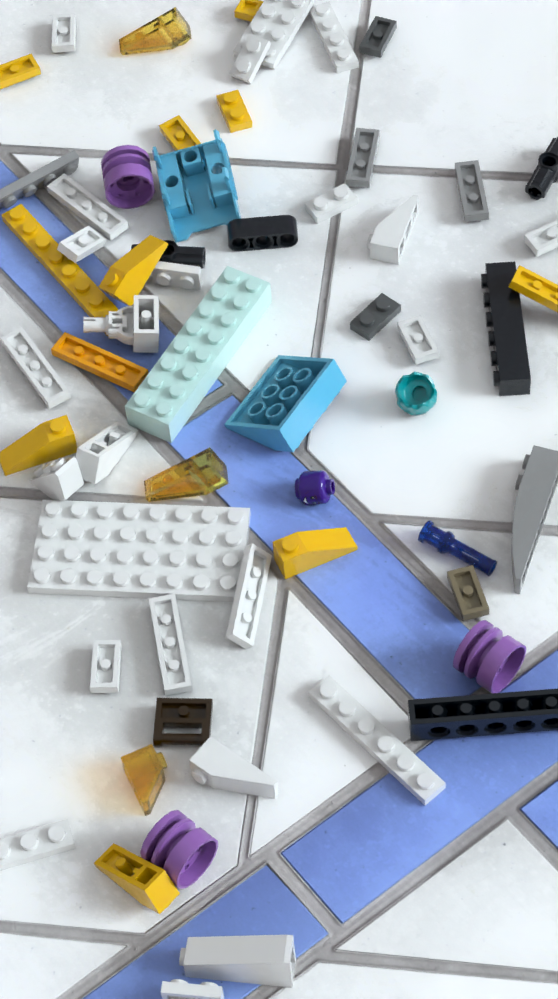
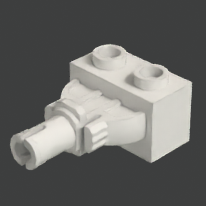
[83,295,159,353]

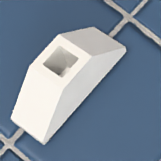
[29,457,84,501]

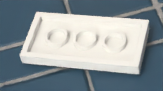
[233,0,314,70]

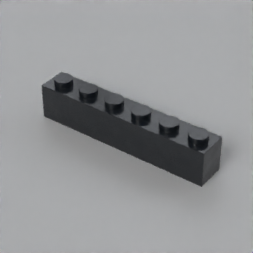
[481,261,531,396]

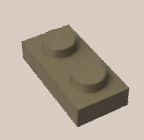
[447,565,489,621]

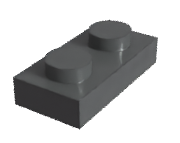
[359,16,397,58]
[350,293,401,341]

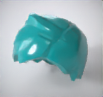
[395,372,437,416]

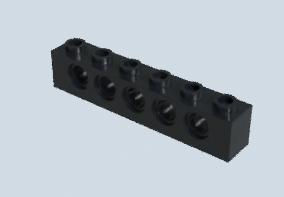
[408,689,558,741]

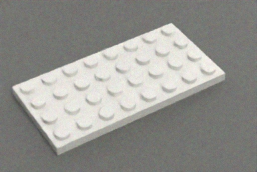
[27,500,251,602]

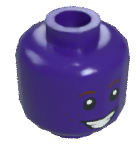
[295,470,335,505]

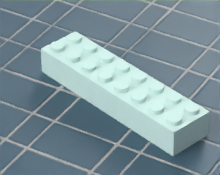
[125,266,272,443]

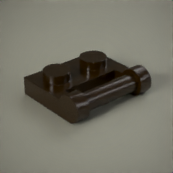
[153,698,213,747]

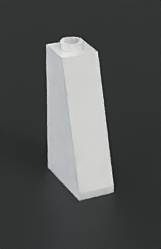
[179,935,296,988]

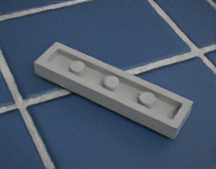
[0,150,79,209]

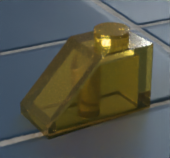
[121,744,167,816]

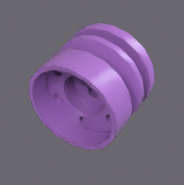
[101,145,155,209]
[453,620,526,693]
[140,810,218,889]

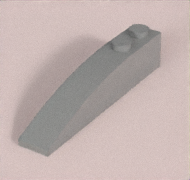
[511,445,558,594]

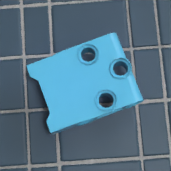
[152,129,241,243]

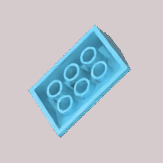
[224,355,347,452]

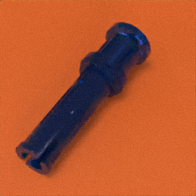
[418,520,497,576]

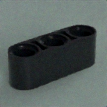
[227,215,298,251]

